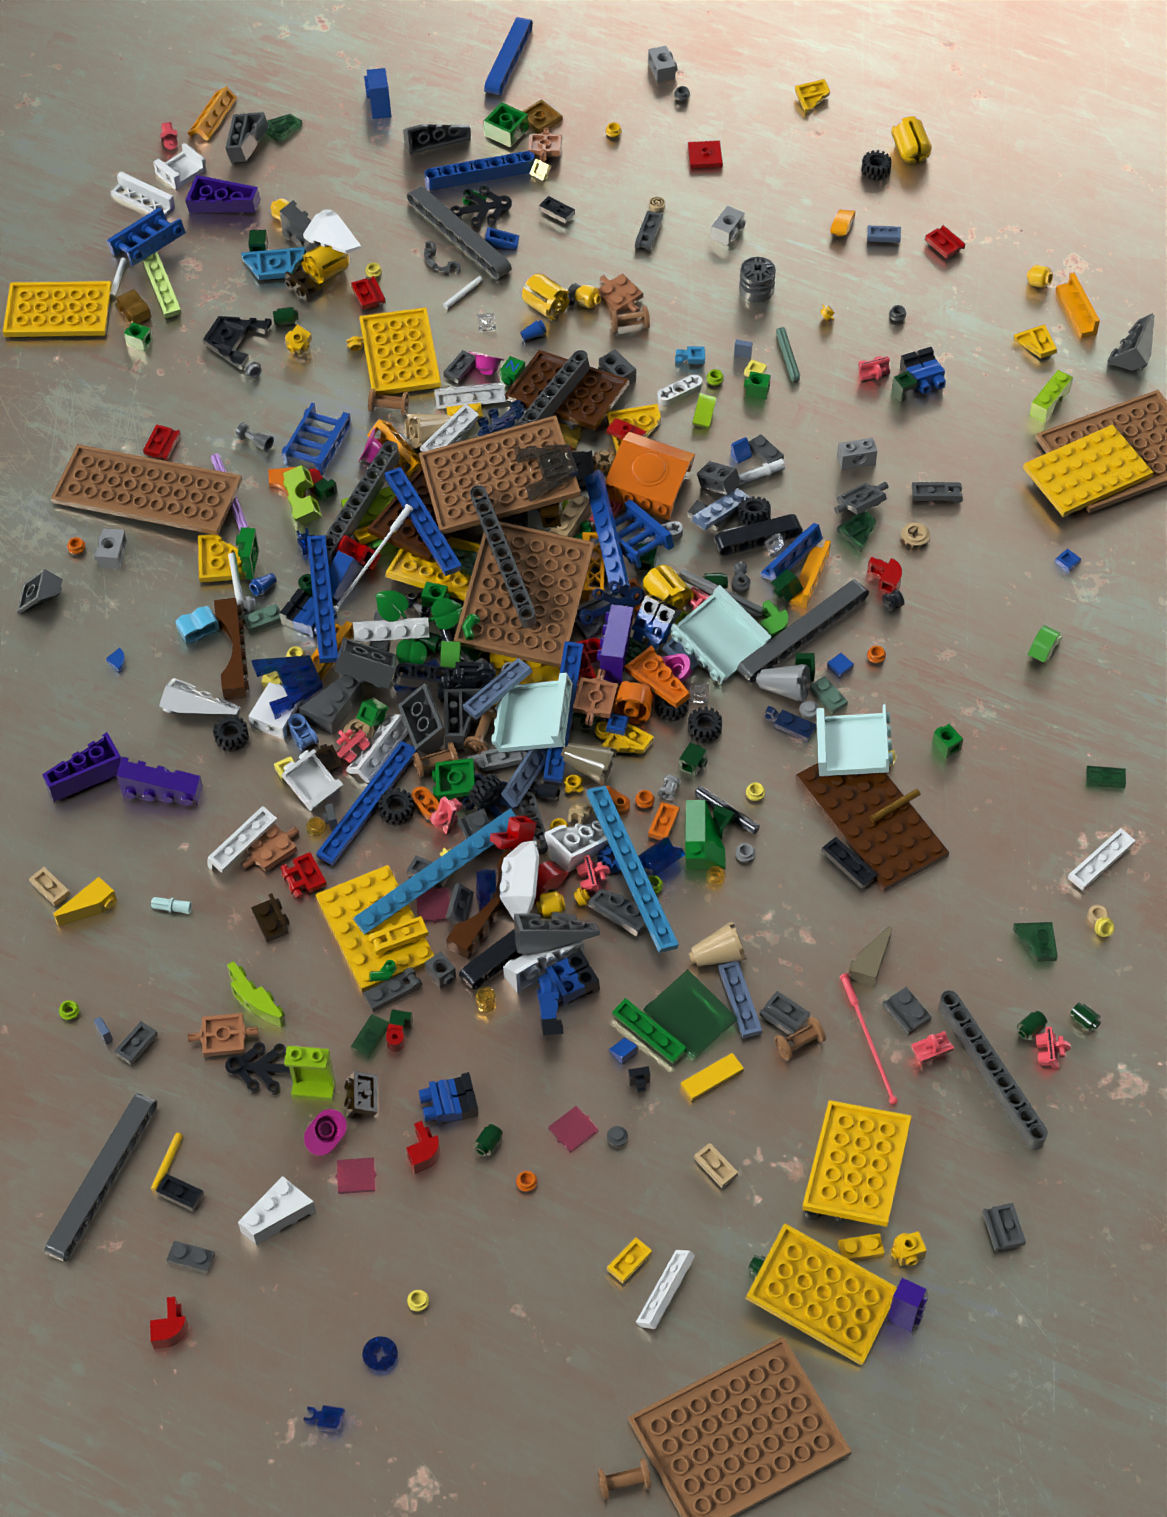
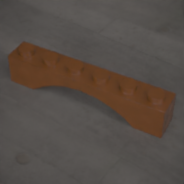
[214,598,250,700]
[446,849,512,959]

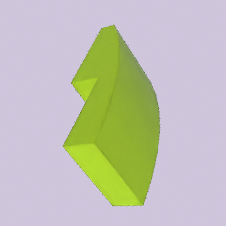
[692,393,717,429]

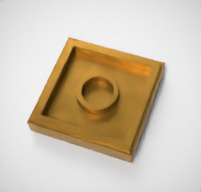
[522,99,563,134]

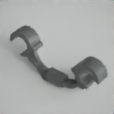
[424,241,461,275]

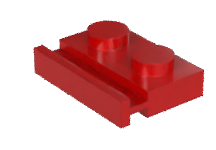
[925,225,966,259]
[351,276,386,310]
[143,424,181,461]

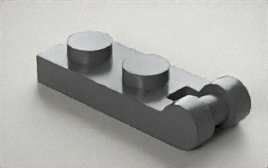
[635,211,663,251]
[912,482,963,503]
[363,967,423,1012]

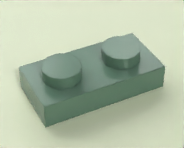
[242,603,281,634]
[809,676,848,714]

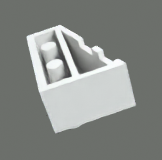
[238,1176,316,1245]

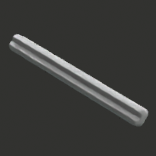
[679,569,763,617]

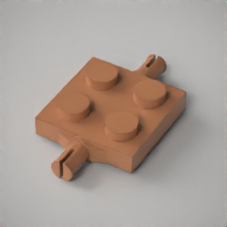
[528,128,562,161]
[598,273,643,314]
[573,669,618,726]
[240,824,299,872]
[188,1013,258,1057]

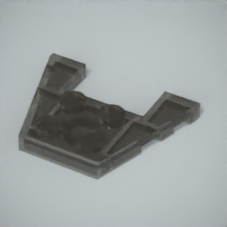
[513,444,579,502]

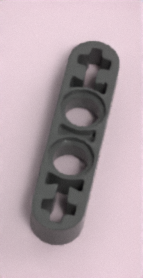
[518,791,548,855]

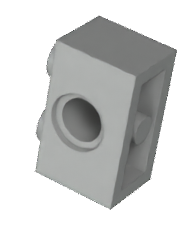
[648,46,678,82]
[711,206,746,245]
[837,438,877,470]
[94,528,127,569]

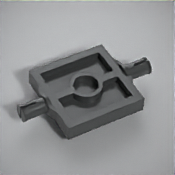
[834,482,889,515]

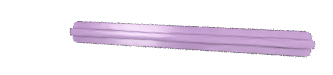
[211,453,249,531]

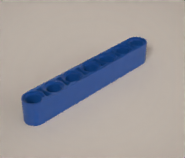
[484,17,533,95]
[424,151,535,190]

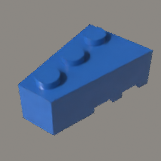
[364,68,391,119]

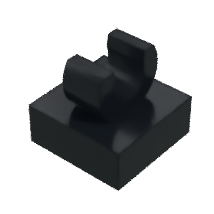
[628,1066,650,1092]

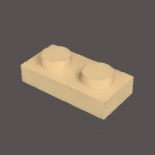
[29,867,70,906]
[694,1143,738,1188]

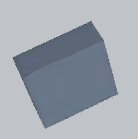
[734,339,753,359]
[93,1017,113,1045]

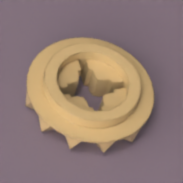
[593,449,616,473]
[901,522,930,547]
[344,718,374,740]

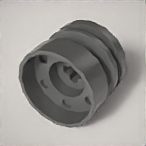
[739,257,776,303]

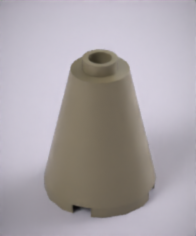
[561,743,616,785]

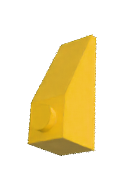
[53,877,117,926]

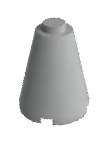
[756,664,810,702]

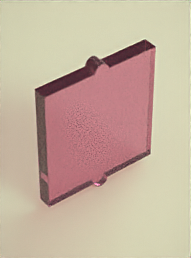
[417,888,450,923]
[548,1106,598,1153]
[335,1157,377,1194]

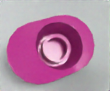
[469,351,504,375]
[358,428,382,464]
[661,653,692,683]
[304,1109,347,1156]

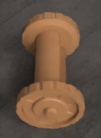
[610,306,650,333]
[368,388,409,416]
[464,709,497,754]
[413,742,459,778]
[774,1017,826,1061]
[597,1458,652,1500]

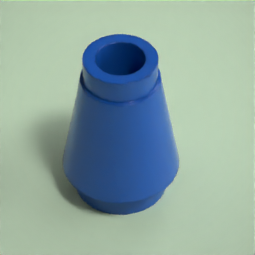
[520,320,547,341]
[249,573,277,596]

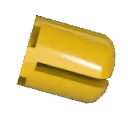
[891,116,932,164]
[301,245,350,285]
[522,273,570,320]
[643,564,694,611]

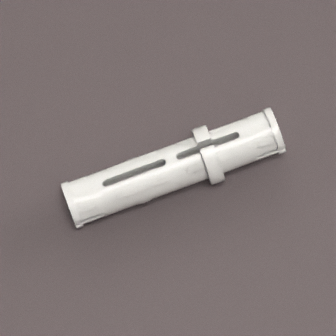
[737,458,786,487]

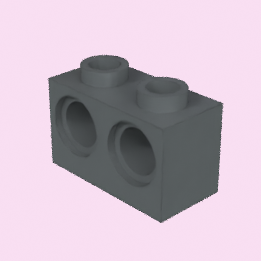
[598,349,636,386]
[697,461,741,495]

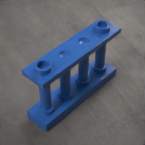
[106,208,186,266]
[282,403,351,475]
[596,499,674,568]

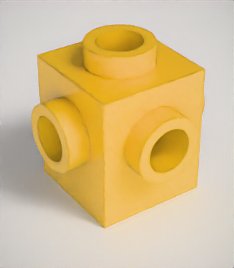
[285,324,312,355]
[891,1231,927,1266]

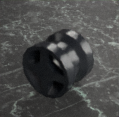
[882,589,905,611]

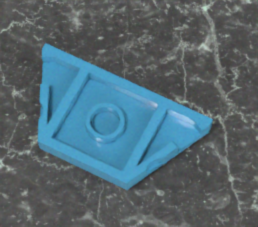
[241,247,306,280]

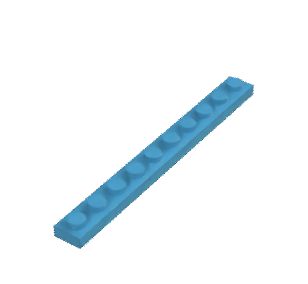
[586,785,679,953]
[353,808,516,935]

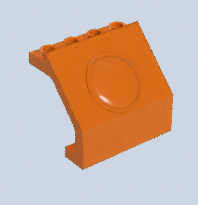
[605,432,696,520]

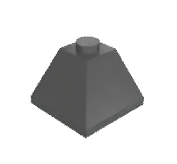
[17,569,63,614]

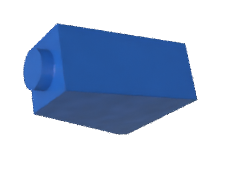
[329,551,364,601]

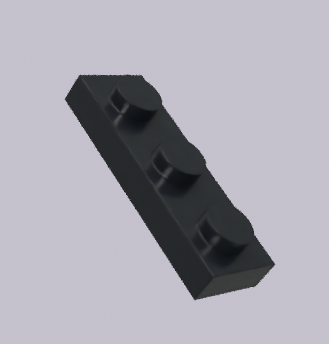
[821,837,877,890]

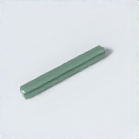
[776,327,800,382]

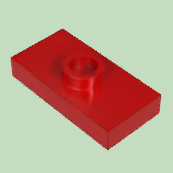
[607,418,646,440]

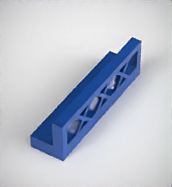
[760,523,823,581]

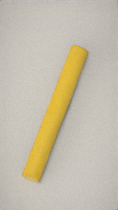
[150,1133,183,1192]

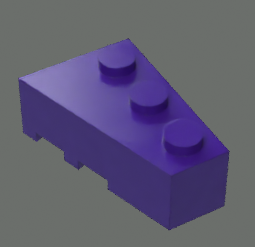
[887,1278,928,1332]

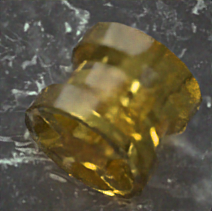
[476,987,496,1012]

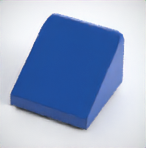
[731,437,752,463]
[609,1038,638,1065]

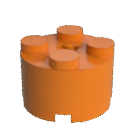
[612,681,653,725]

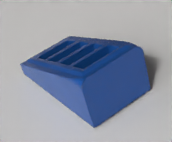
[484,227,519,249]

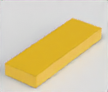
[680,1053,744,1101]

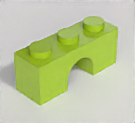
[1029,370,1073,423]
[283,465,322,525]

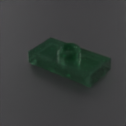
[1086,766,1126,788]
[351,1014,389,1058]

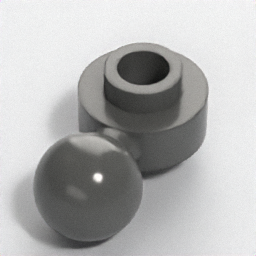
[732,561,750,593]

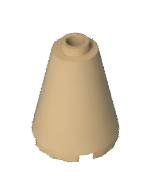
[405,413,451,449]
[689,922,747,967]

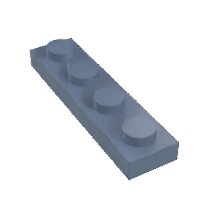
[692,488,751,530]
[463,658,532,720]
[501,749,547,808]
[718,961,762,1039]

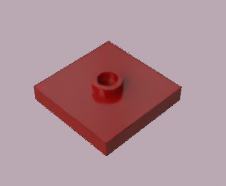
[688,140,723,169]

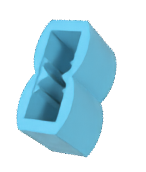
[175,606,220,644]

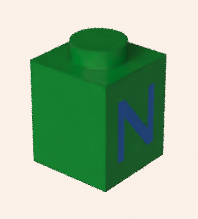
[500,356,525,385]

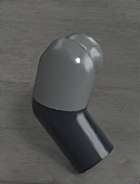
[568,283,581,306]

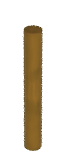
[869,789,921,823]

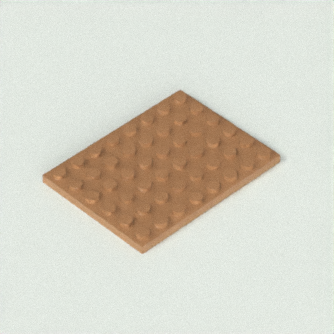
[1036,390,1167,513]
[419,415,582,534]
[454,521,594,668]
[628,1337,852,1517]

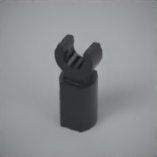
[528,781,560,801]

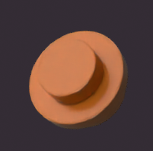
[67,537,86,555]
[867,645,886,663]
[635,790,655,809]
[516,1171,537,1192]

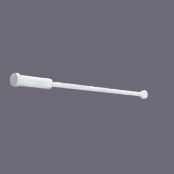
[333,504,414,613]

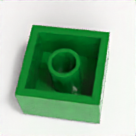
[483,102,529,148]

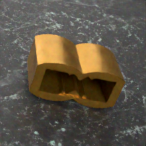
[115,289,152,324]

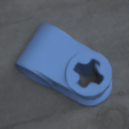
[288,714,319,752]

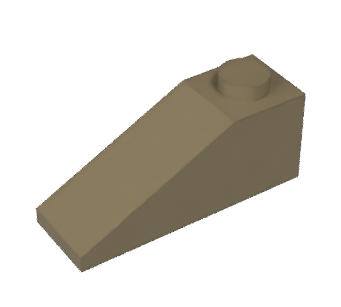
[849,926,892,987]

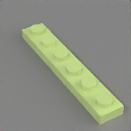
[142,252,182,319]

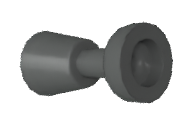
[235,422,274,452]

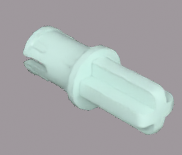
[151,897,192,914]

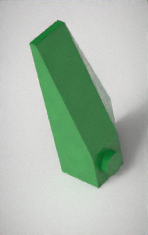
[685,800,726,870]

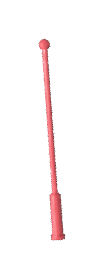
[839,973,898,1105]

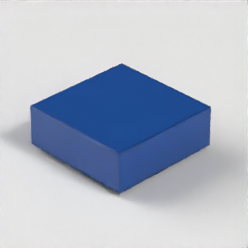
[1055,548,1081,573]
[827,653,854,677]
[606,713,629,736]

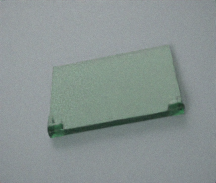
[643,969,738,1060]

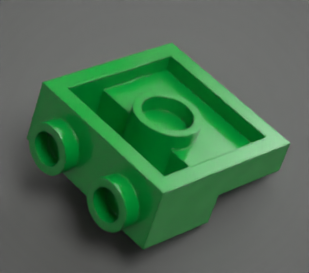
[236,527,259,580]
[432,758,475,802]

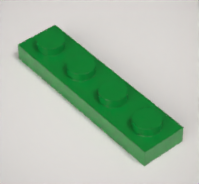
[612,998,687,1065]

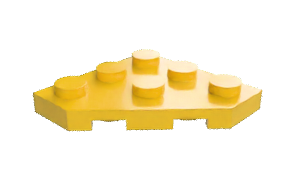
[606,404,661,454]
[198,534,246,583]

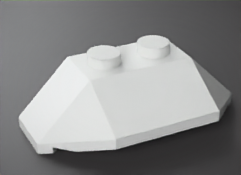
[500,841,539,920]

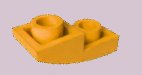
[830,209,855,236]

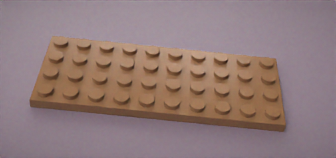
[51,444,243,535]

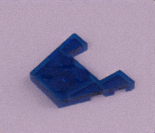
[251,655,323,719]

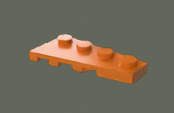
[624,645,690,709]

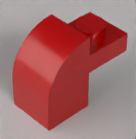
[335,535,381,571]
[867,557,902,594]
[490,816,536,851]
[534,861,568,904]
[406,1121,440,1174]
[150,1296,188,1349]

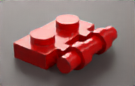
[280,852,327,899]

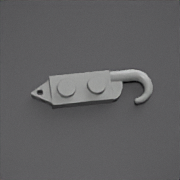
[462,748,529,771]

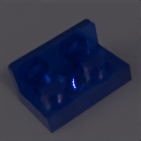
[638,837,685,876]
[476,869,496,912]

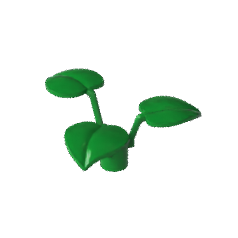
[375,590,463,664]

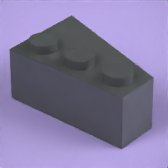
[280,200,321,252]
[299,676,363,735]

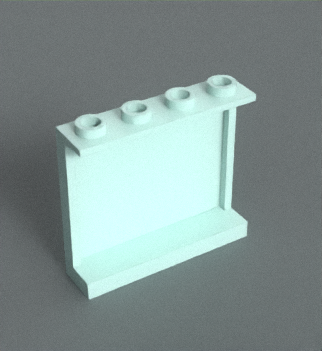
[670,585,772,684]
[492,673,573,752]
[817,704,893,776]

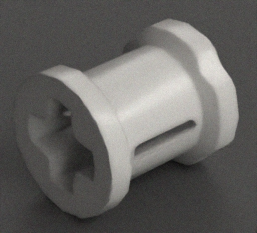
[658,775,681,801]

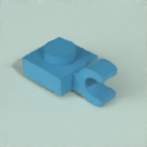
[675,346,705,364]

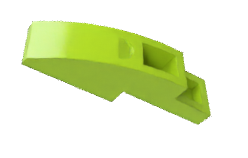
[227,961,285,1027]

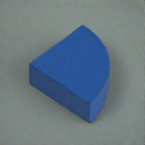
[106,648,125,672]

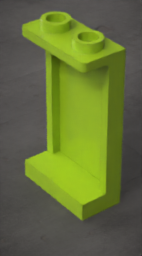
[284,1045,336,1102]

